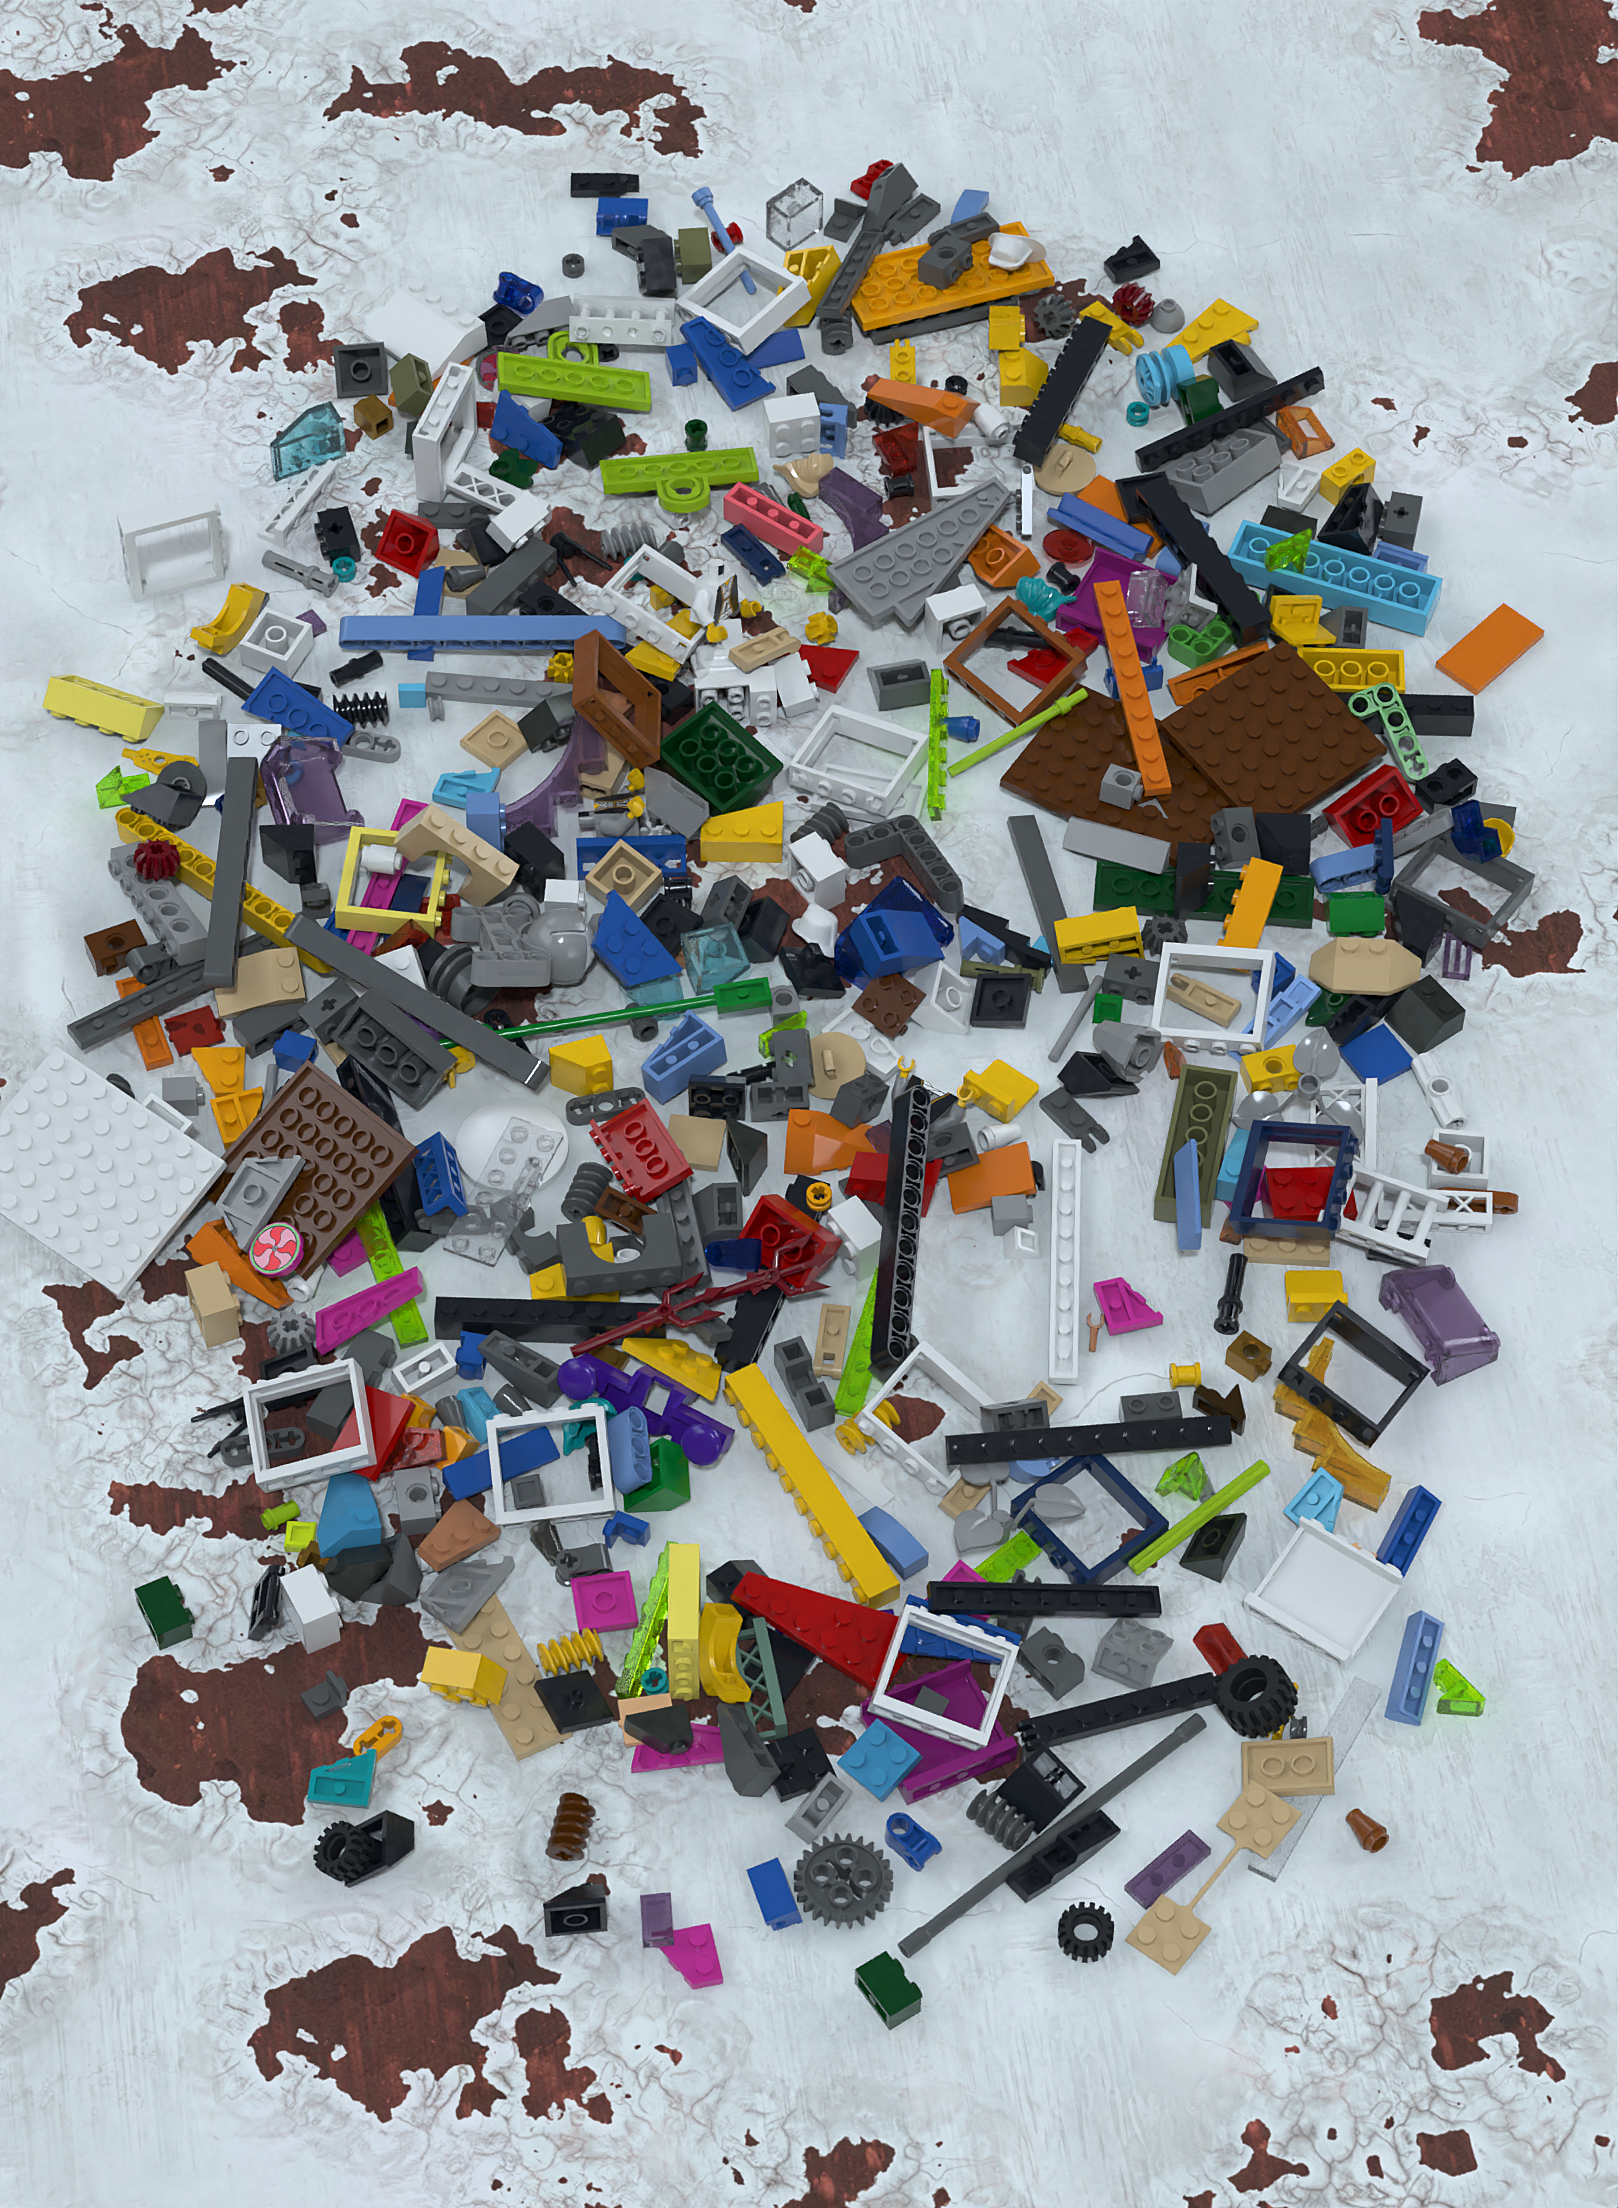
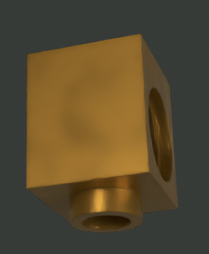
[1225,1330,1272,1383]

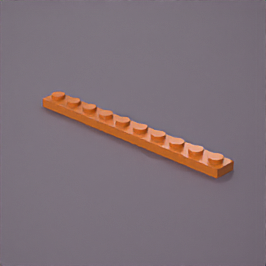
[1093,580,1172,797]

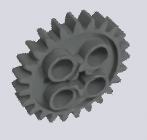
[794,1833,893,1929]

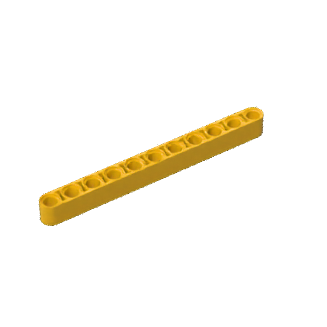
[115,807,334,973]

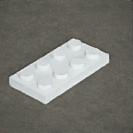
[811,763,928,823]

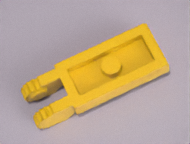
[1079,301,1144,355]

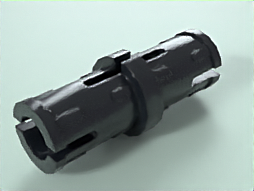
[329,650,383,687]

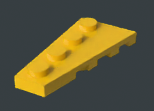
[1159,298,1259,365]
[625,609,703,682]

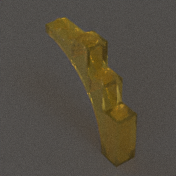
[1273,1336,1392,1513]

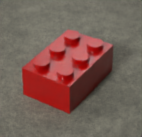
[1259,1166,1358,1222]

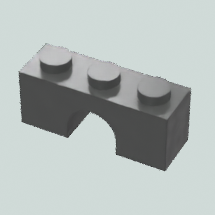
[488,1191,560,1275]
[774,1336,835,1432]

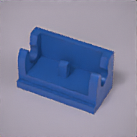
[1103,656,1164,700]
[746,1857,803,1931]

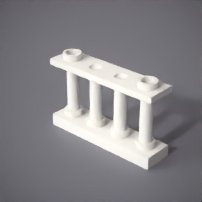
[569,294,675,346]
[1317,1161,1449,1268]

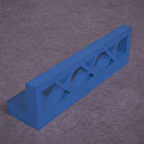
[1046,492,1155,561]
[576,834,687,881]
[414,1131,469,1218]

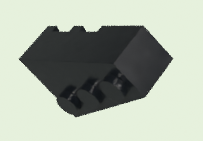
[1316,483,1384,556]

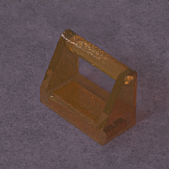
[1275,406,1335,461]

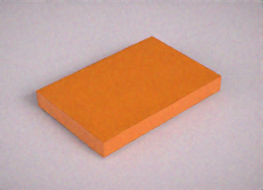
[947,1141,1037,1215]

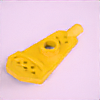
[122,747,199,776]

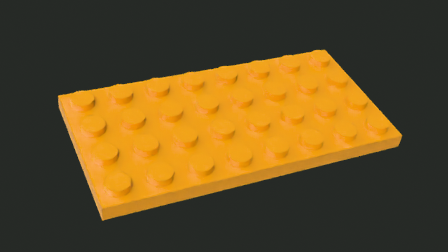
[849,221,1055,331]

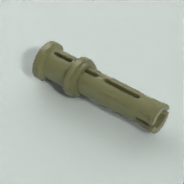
[960,959,1045,993]

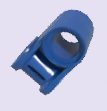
[885,1812,942,1872]

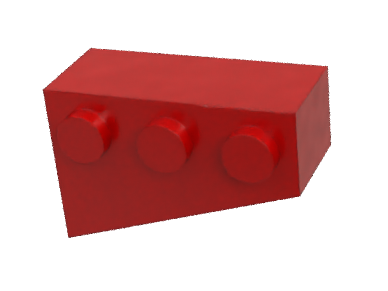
[844,1151,943,1218]

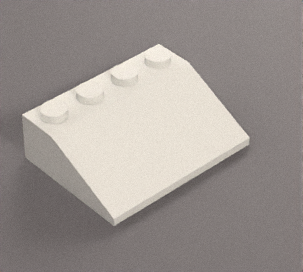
[363,277,487,381]

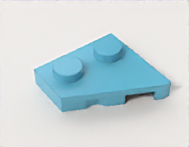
[432,767,501,809]
[1283,1467,1345,1534]

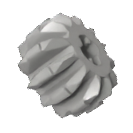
[267,1308,316,1355]

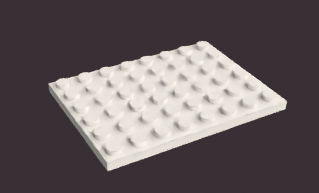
[0,1046,228,1299]

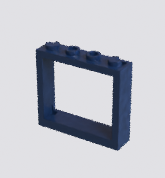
[1228,1120,1359,1241]
[1010,1454,1169,1585]

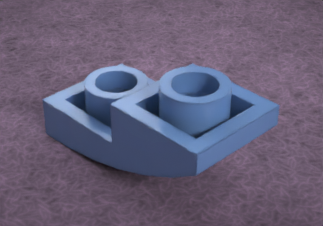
[950,189,989,224]

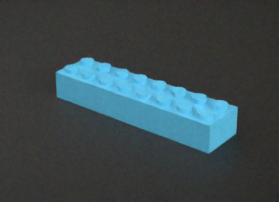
[1227,519,1443,637]

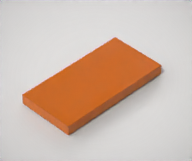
[1077,474,1165,560]
[1436,603,1544,696]

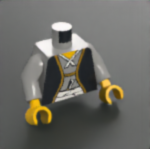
[578,768,645,837]
[891,1056,977,1135]

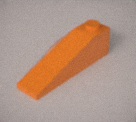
[867,378,981,439]
[967,524,1041,588]
[1167,640,1269,705]
[784,1109,891,1176]
[186,1218,294,1309]

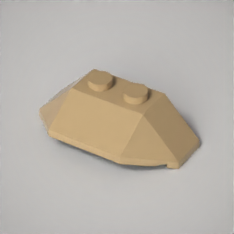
[1308,937,1422,996]

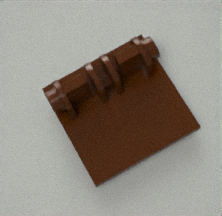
[851,973,927,1039]

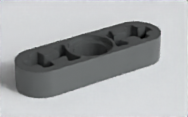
[565,1087,646,1126]
[220,1427,306,1467]

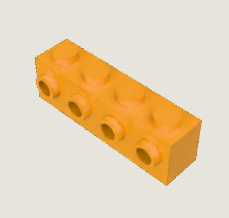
[1216,857,1283,974]

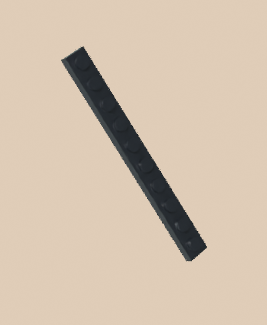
[945,1415,1232,1465]

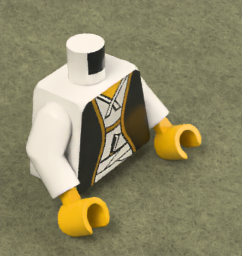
[690,559,762,643]

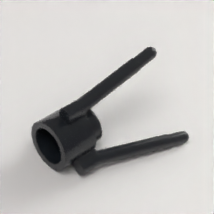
[550,531,613,587]
[191,1396,248,1459]

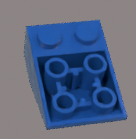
[849,909,945,979]

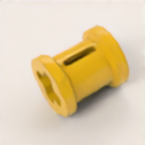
[1169,1362,1201,1389]

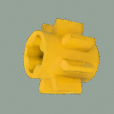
[805,611,838,646]
[547,652,574,684]

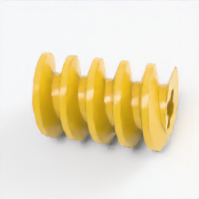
[835,1398,901,1455]
[536,1627,604,1677]

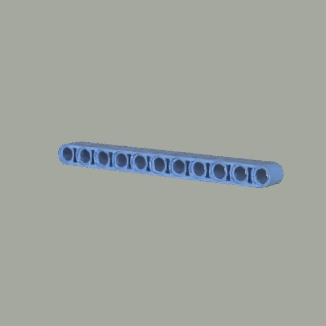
[339,615,627,650]

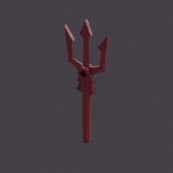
[703,1232,834,1305]
[569,1271,726,1358]

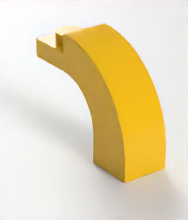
[190,582,266,655]
[698,1602,752,1704]

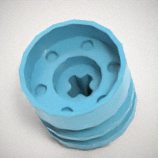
[1135,344,1195,407]

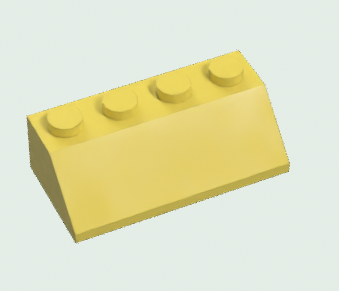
[42,674,165,742]

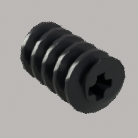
[333,691,388,726]

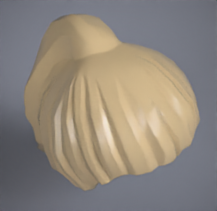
[772,453,834,498]

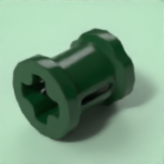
[685,419,708,452]

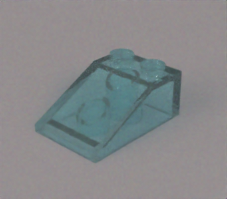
[270,401,346,482]

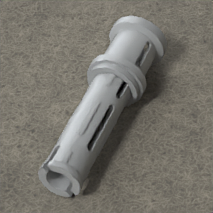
[262,550,339,597]

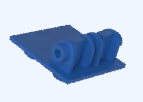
[596,197,648,235]

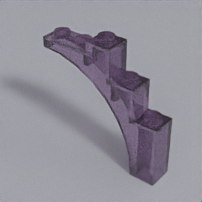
[818,466,889,615]
[505,710,609,840]

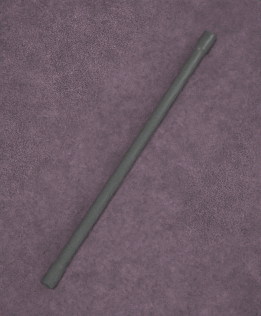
[898,1713,1207,1958]

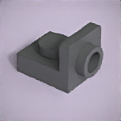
[300,1669,349,1723]

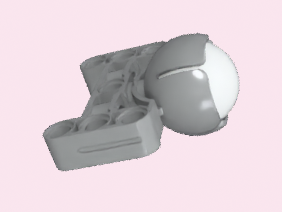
[450,907,596,987]

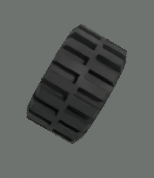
[1214,1654,1298,1738]

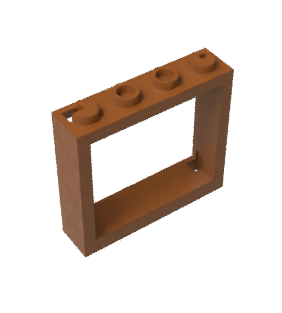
[943,595,1088,728]
[572,629,661,770]

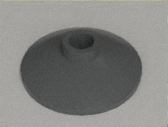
[156,761,206,805]

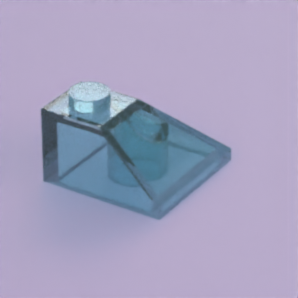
[680,922,751,996]
[618,975,686,1020]

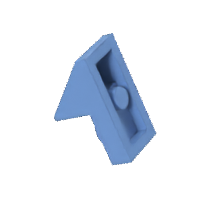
[958,916,1005,965]

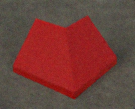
[374,509,440,578]

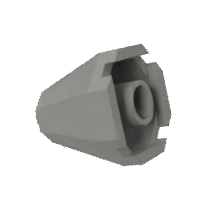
[1092,1020,1163,1083]

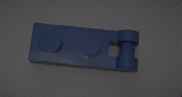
[720,523,786,587]
[1373,818,1394,895]

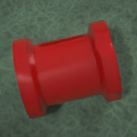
[711,222,743,253]

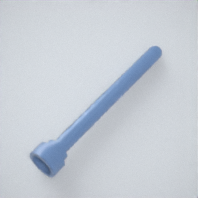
[691,187,757,294]

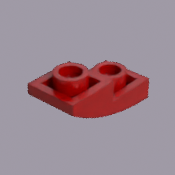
[850,159,894,201]

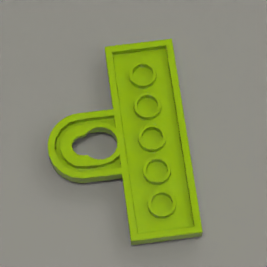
[496,331,651,411]
[599,447,759,513]

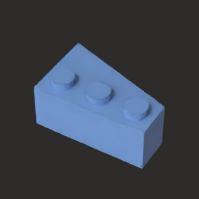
[466,792,507,872]
[641,1009,727,1104]

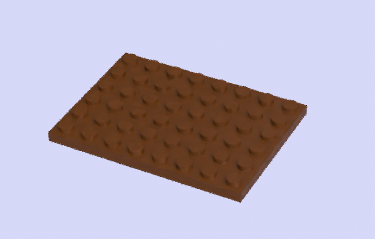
[1000,683,1233,868]

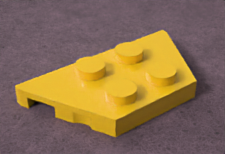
[621,1338,722,1401]

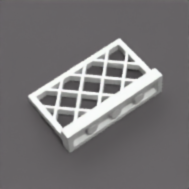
[1309,1078,1380,1187]

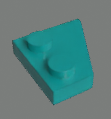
[307,1749,377,1809]

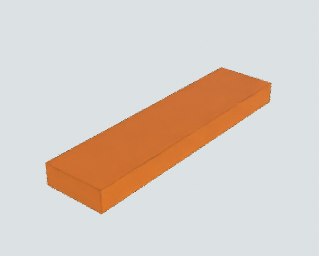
[115,976,174,1071]

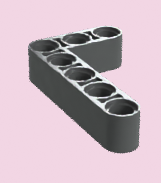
[844,815,964,913]

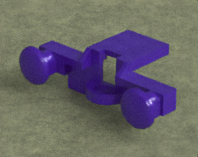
[557,1353,735,1466]

